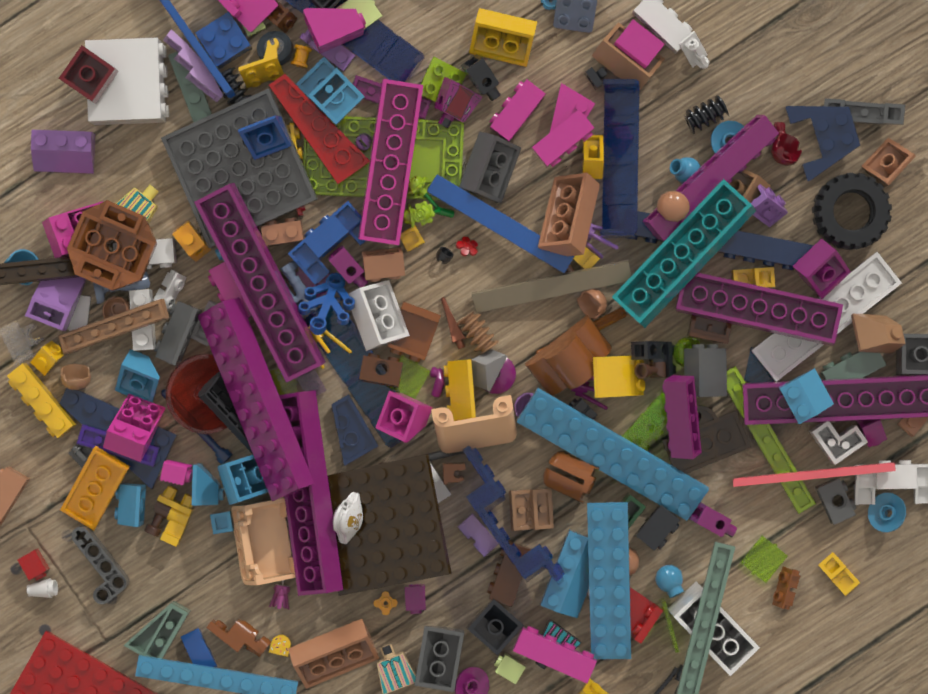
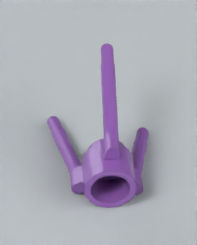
[586,223,621,259]

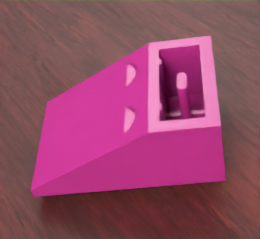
[42,201,103,258]
[103,394,166,462]

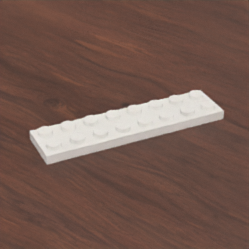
[751,252,902,382]

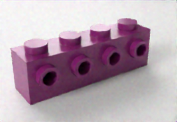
[662,375,702,459]

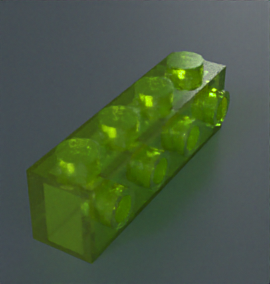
[622,390,667,451]

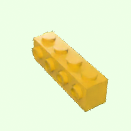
[7,363,77,438]

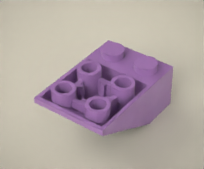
[25,277,87,331]

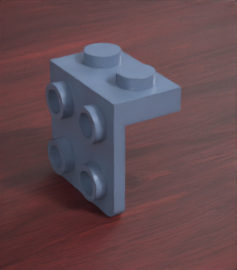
[553,0,597,33]

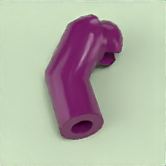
[430,367,445,397]

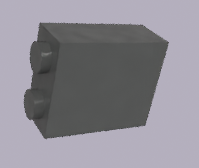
[684,344,727,397]

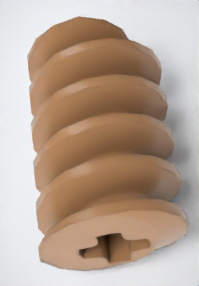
[457,311,499,355]

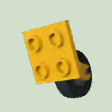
[238,31,293,88]

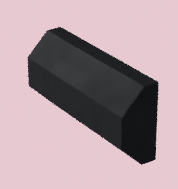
[198,372,253,454]

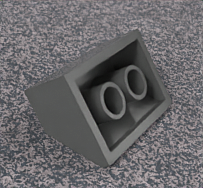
[459,131,521,203]
[154,301,202,366]
[414,626,464,692]

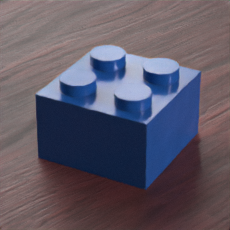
[195,11,252,70]

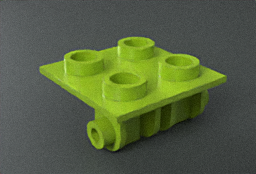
[421,56,466,102]

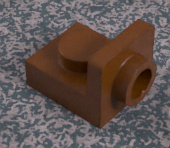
[267,0,298,33]

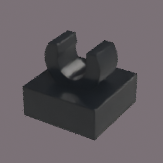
[585,67,608,90]

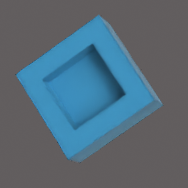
[210,511,234,534]

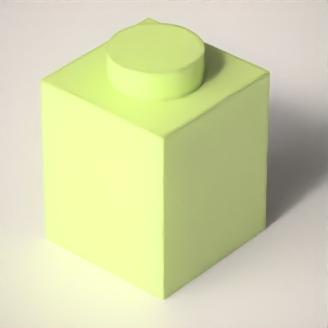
[494,653,526,684]

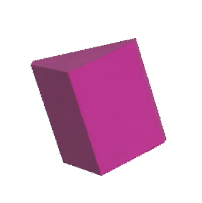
[614,19,665,69]

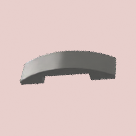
[824,98,906,125]

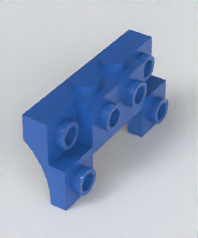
[288,201,367,285]

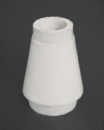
[27,578,58,598]

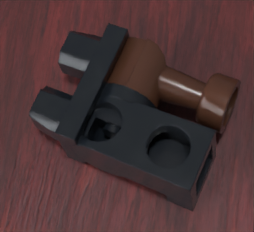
[631,341,676,379]

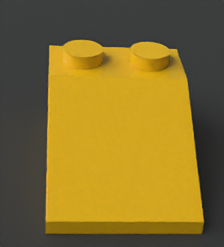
[593,356,645,398]

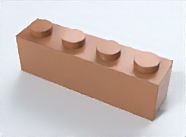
[0,466,30,526]

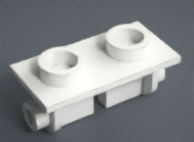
[679,31,709,69]
[153,269,187,313]

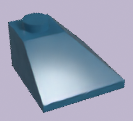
[115,349,160,403]
[192,463,224,506]

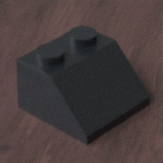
[466,599,524,656]

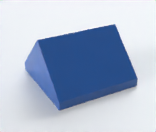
[238,115,291,160]

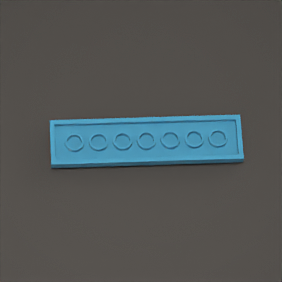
[587,502,631,659]

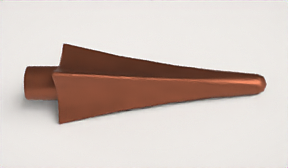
[441,297,466,350]

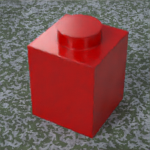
[17,548,50,581]

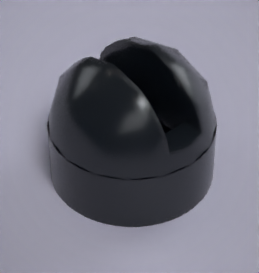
[436,247,454,264]

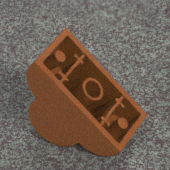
[525,315,612,396]

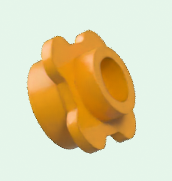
[374,591,398,615]

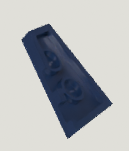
[332,394,379,466]

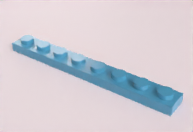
[135,655,298,694]

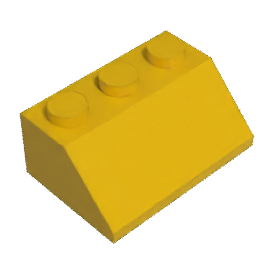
[469,8,537,67]
[444,359,476,421]

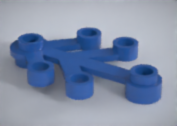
[298,273,355,335]

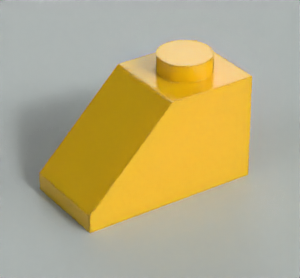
[582,135,604,179]

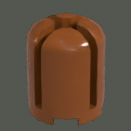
[543,451,600,504]

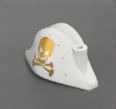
[333,492,363,544]

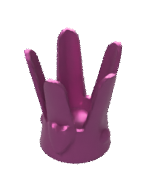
[269,580,290,610]

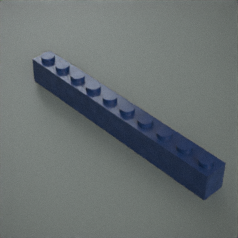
[621,209,814,271]

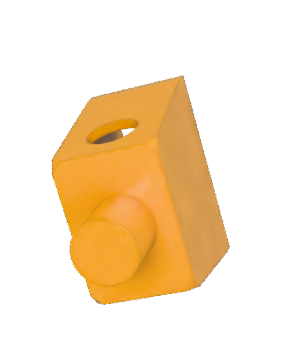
[172,220,212,262]

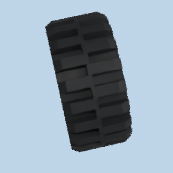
[812,173,892,250]

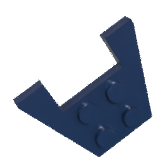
[786,106,861,181]

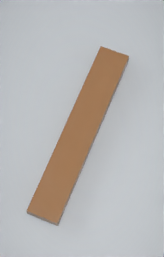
[58,299,169,355]

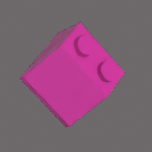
[375,391,433,443]

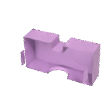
[457,513,499,557]

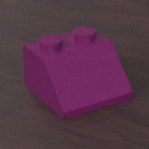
[793,239,851,299]

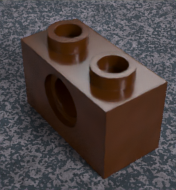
[359,353,403,388]

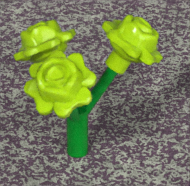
[403,176,454,228]

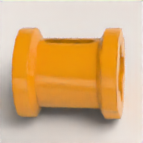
[290,44,312,69]

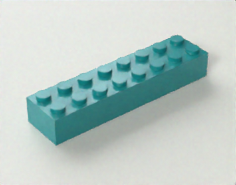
[612,179,756,328]

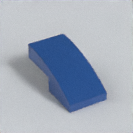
[181,628,217,667]

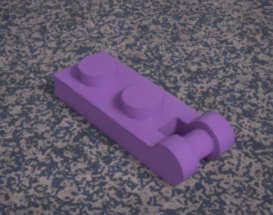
[299,29,356,72]

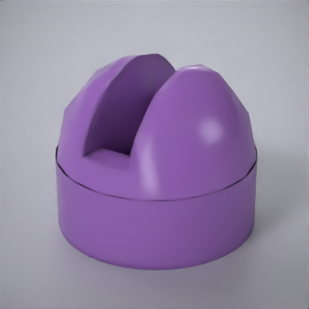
[356,133,372,150]

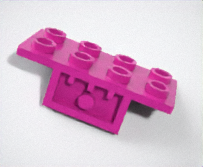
[218,0,279,32]

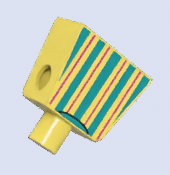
[116,184,159,223]

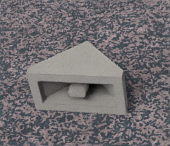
[471,349,508,392]

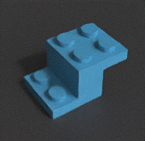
[296,57,365,125]

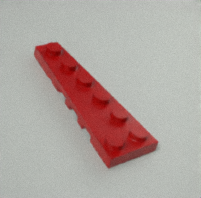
[268,74,370,185]

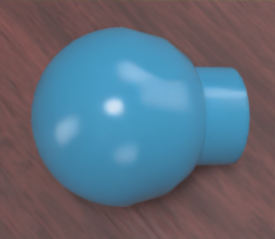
[670,157,700,184]
[655,565,684,598]

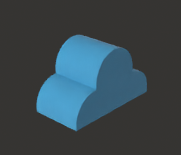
[217,455,268,505]

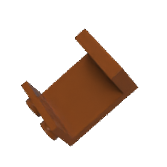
[387,301,441,363]

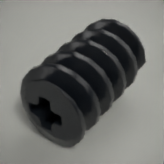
[216,67,252,106]
[684,95,729,134]

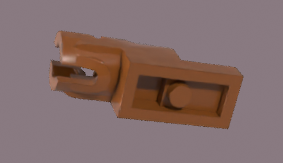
[206,619,271,657]

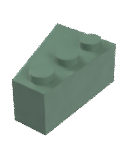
[123,601,191,659]

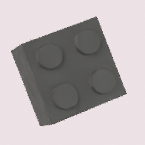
[896,334,928,375]

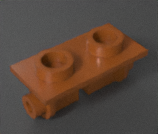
[772,566,801,610]

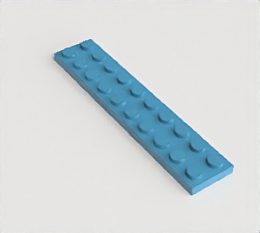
[517,388,709,521]

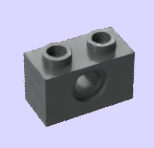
[815,477,857,525]

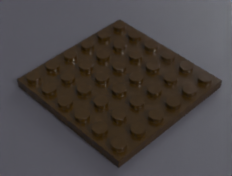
[327,454,452,596]

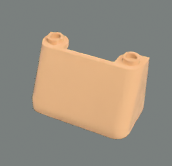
[431,395,517,454]
[231,498,296,585]

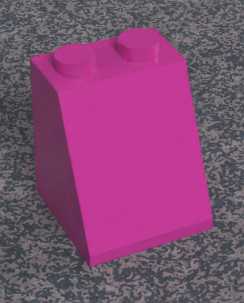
[303,8,366,54]

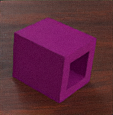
[856,419,888,448]
[405,584,426,614]

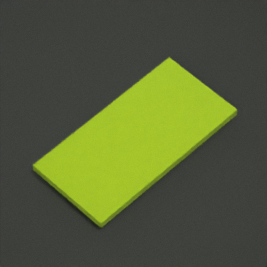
[303,116,464,200]

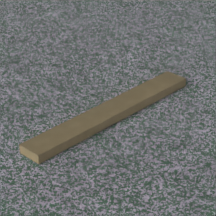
[472,260,632,313]

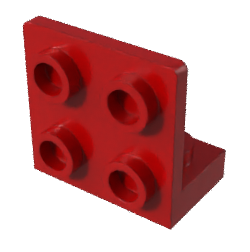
[630,587,663,644]

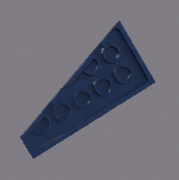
[59,388,177,489]

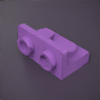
[751,184,788,228]

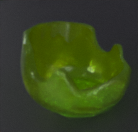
[673,337,700,367]

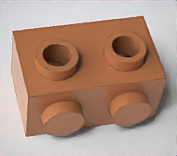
[261,217,305,247]
[362,247,405,282]

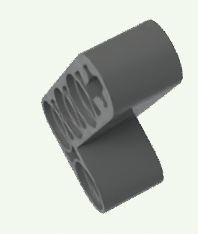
[72,525,130,604]

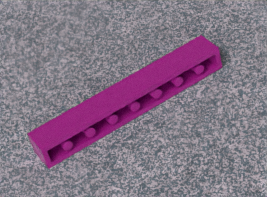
[642,115,779,241]

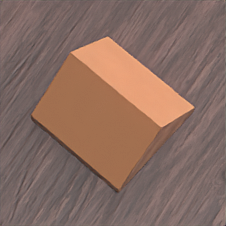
[861,138,916,187]

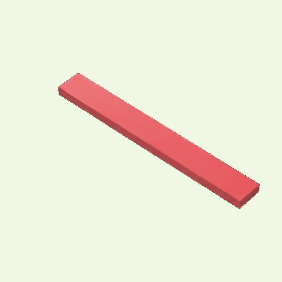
[733,462,896,487]

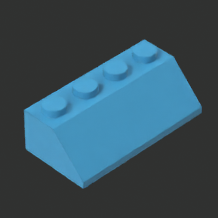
[540,529,589,618]

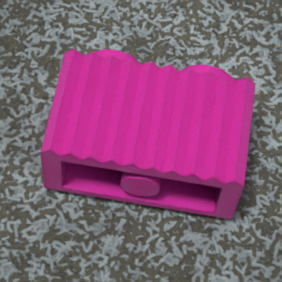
[160,460,193,486]

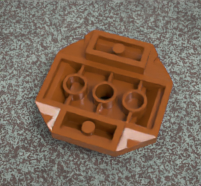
[67,200,157,291]

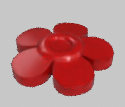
[456,236,478,256]

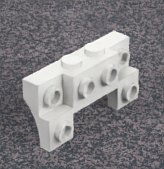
[854,460,928,505]

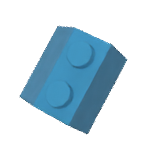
[779,368,834,424]
[114,483,146,527]

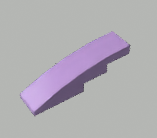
[163,30,223,102]

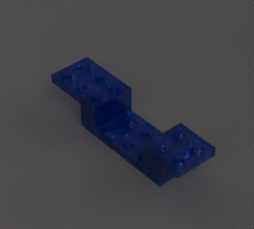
[463,446,565,585]

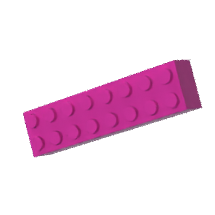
[358,79,423,245]

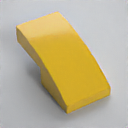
[731,267,775,288]
[818,552,861,597]

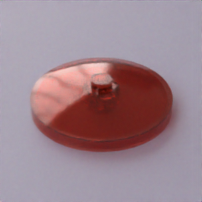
[166,354,227,434]

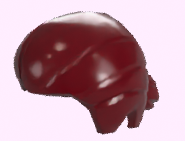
[771,122,802,166]

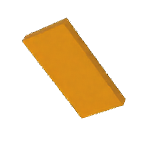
[60,446,130,531]

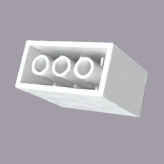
[85,38,169,125]
[667,582,760,676]

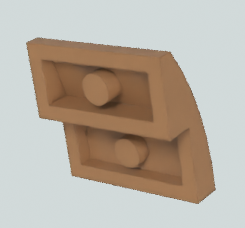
[509,488,554,531]

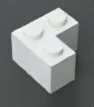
[809,421,868,465]

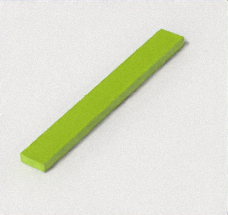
[727,366,816,514]

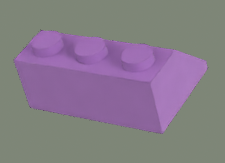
[31,130,96,174]

